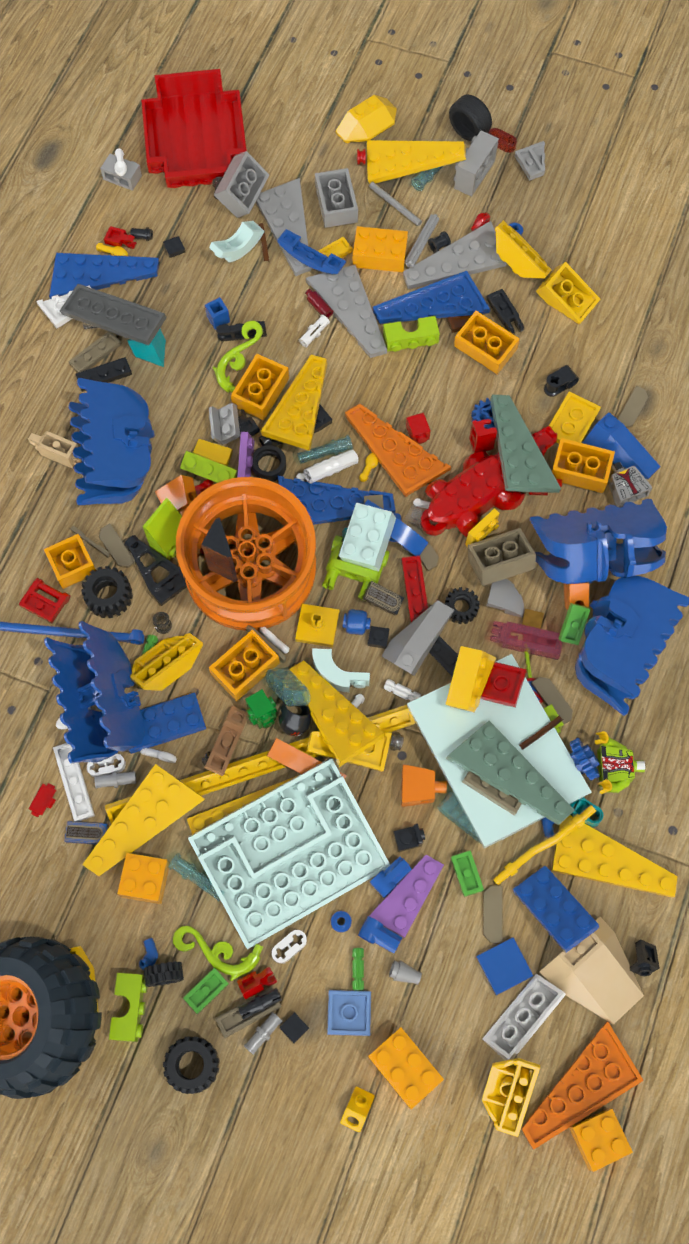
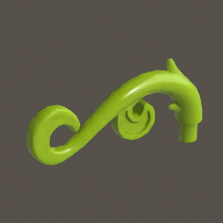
[213,321,263,393]
[173,926,263,981]

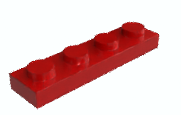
[401,556,428,623]

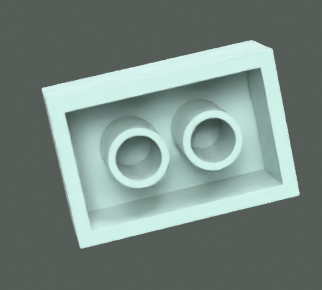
[339,503,396,571]

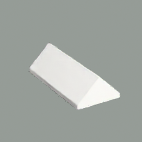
[483,974,566,1061]

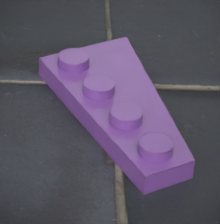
[238,432,255,477]
[369,855,444,938]

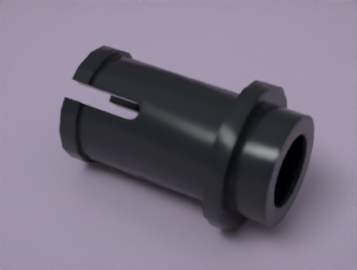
[130,227,153,241]

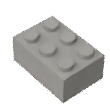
[453,131,499,197]
[214,151,269,218]
[315,168,358,228]

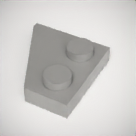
[514,141,545,181]

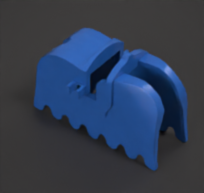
[69,378,155,505]
[530,499,667,584]
[575,576,689,716]
[44,621,145,764]

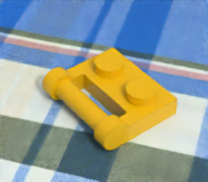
[465,508,500,548]

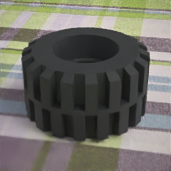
[81,566,133,618]
[163,1036,220,1094]

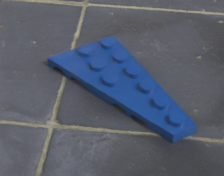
[49,253,159,299]
[373,271,490,324]
[278,476,396,525]

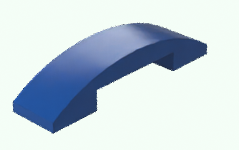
[277,229,346,274]
[364,499,428,556]

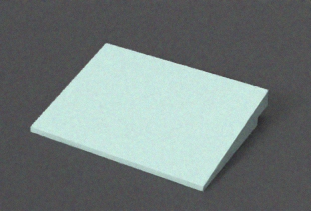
[407,654,592,849]
[188,758,390,949]

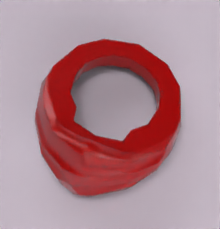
[470,212,491,231]

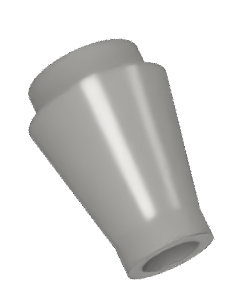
[389,960,422,985]

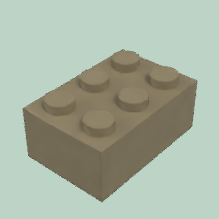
[468,528,536,586]

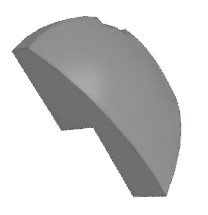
[487,579,524,618]

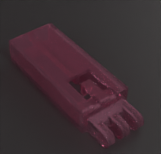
[490,621,563,660]

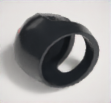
[279,697,311,736]

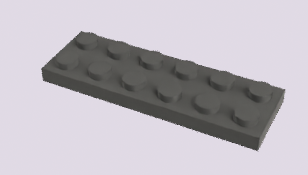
[60,284,167,345]

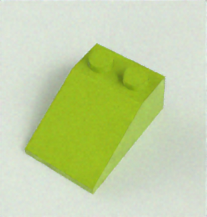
[143,498,182,560]

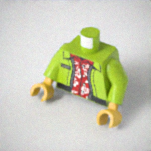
[595,731,645,794]

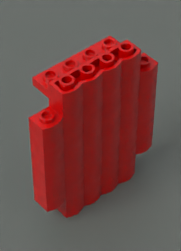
[141,69,247,188]

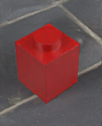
[406,412,431,444]

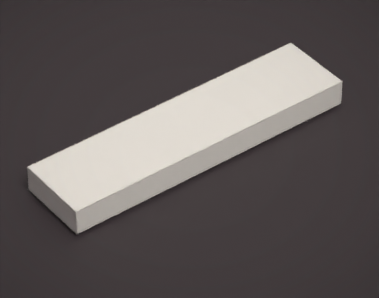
[53,743,95,822]

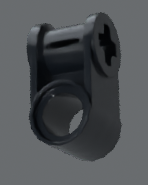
[544,365,579,397]

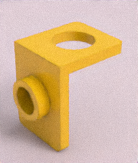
[340,1087,375,1132]

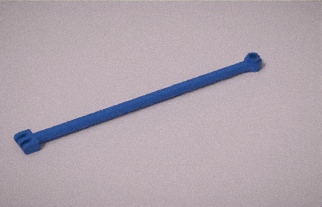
[0,622,145,645]

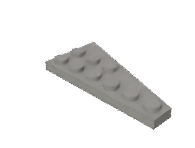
[256,178,311,276]

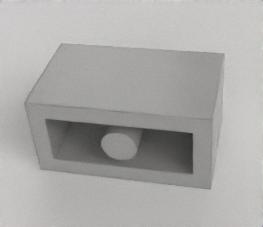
[100,154,142,191]

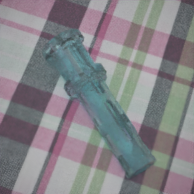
[411,166,443,191]
[297,435,353,464]
[168,853,225,902]

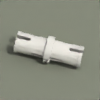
[299,315,330,348]

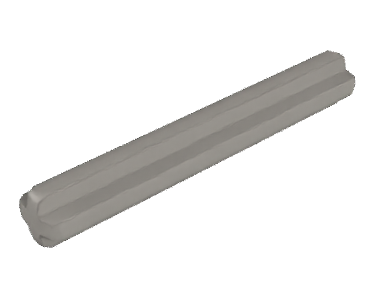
[405,214,439,268]

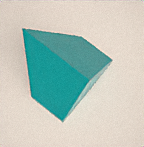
[127,329,166,367]

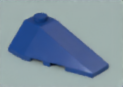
[582,412,661,479]

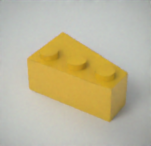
[445,646,496,713]

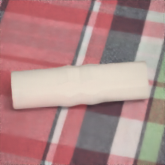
[304,449,358,484]

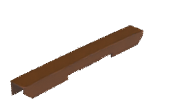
[258,223,269,261]
[519,715,564,750]

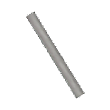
[369,182,422,227]

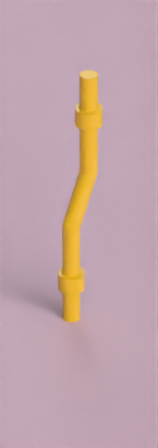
[493,805,596,885]

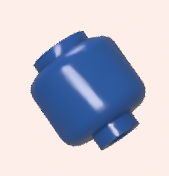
[343,609,371,635]

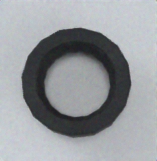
[252,445,286,482]

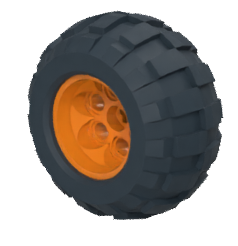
[0,936,102,1099]

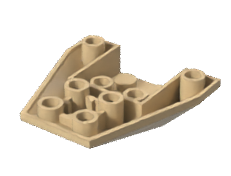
[539,916,644,1025]

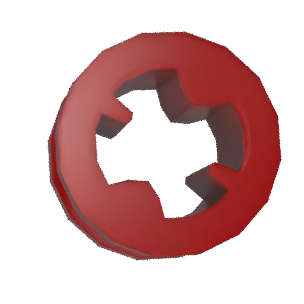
[357,149,366,165]

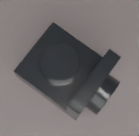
[393,823,425,852]
[630,939,660,977]

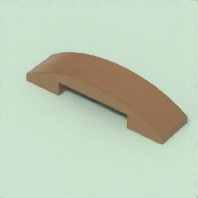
[204,706,248,776]

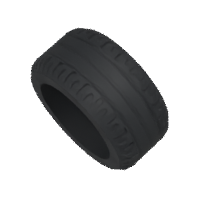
[449,94,492,142]

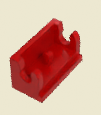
[469,419,497,453]

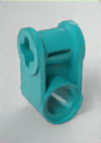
[570,797,604,828]

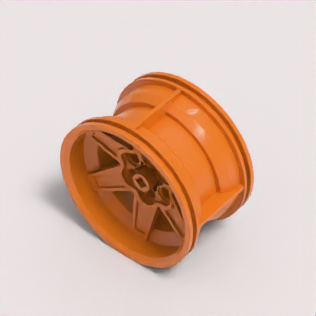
[176,477,316,631]

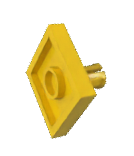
[295,604,340,648]

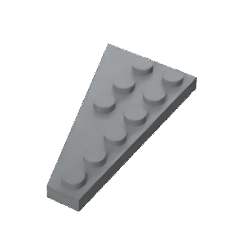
[403,221,507,290]
[306,265,387,358]

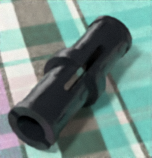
[238,988,282,1020]

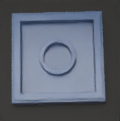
[327,990,371,1036]

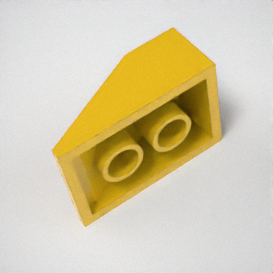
[536,262,601,324]

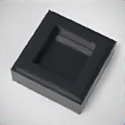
[163,236,185,258]
[279,1012,310,1044]

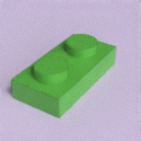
[558,603,591,645]
[451,850,484,897]
[183,968,229,1014]

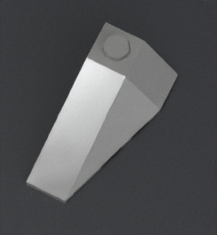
[382,600,454,676]

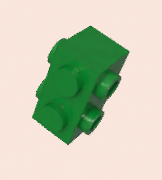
[245,689,277,729]

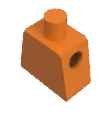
[155,475,197,516]
[563,582,589,611]
[402,765,447,807]

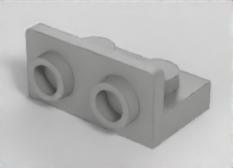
[209,403,240,445]

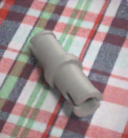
[94,771,136,789]
[244,1012,282,1055]

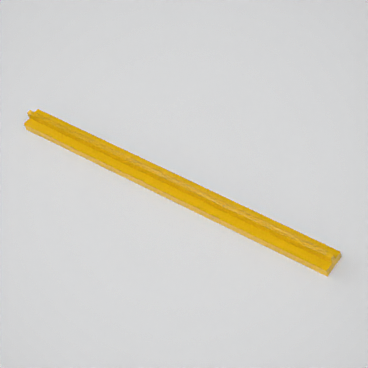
[105,705,415,824]

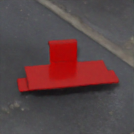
[28,783,57,817]

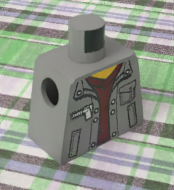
[608,462,652,508]

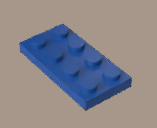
[129,692,206,754]
[513,866,599,953]

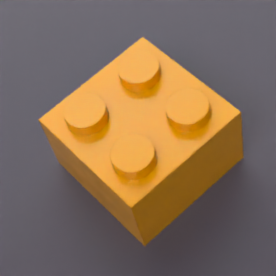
[44,534,96,589]
[117,853,170,904]
[569,1108,633,1172]

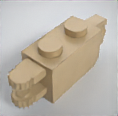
[28,431,82,469]

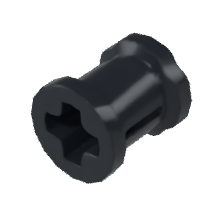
[428,231,451,253]

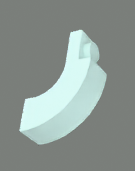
[209,221,264,262]
[312,648,370,693]

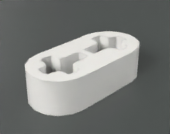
[87,754,126,777]
[272,930,307,964]

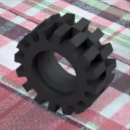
[445,587,480,624]
[144,962,184,987]

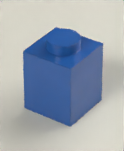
[205,297,230,329]

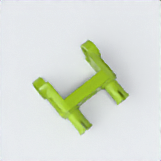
[322,535,390,601]

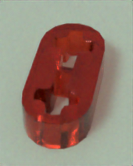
[488,128,517,153]

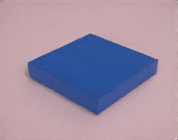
[476,937,533,995]

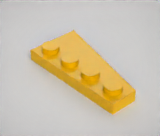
[306,731,392,772]

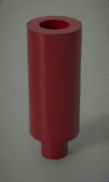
[305,289,334,319]

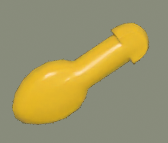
[96,243,128,256]
[359,453,379,482]

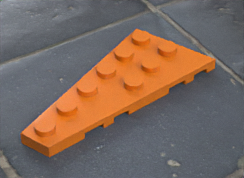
[345,404,451,497]
[521,1021,644,1150]

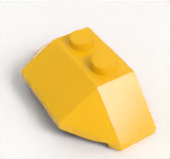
[336,95,397,143]
[495,220,552,278]
[130,633,203,691]
[482,1058,540,1137]

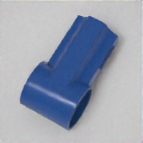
[370,857,412,898]
[358,916,402,954]

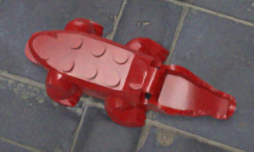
[420,426,557,538]

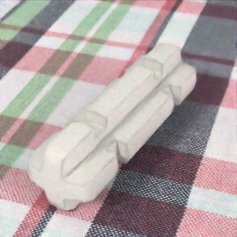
[384,679,421,702]

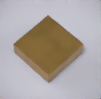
[521,609,544,632]

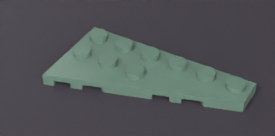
[490,394,561,493]
[446,721,574,825]

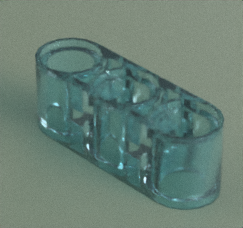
[266,668,310,706]
[437,791,481,844]

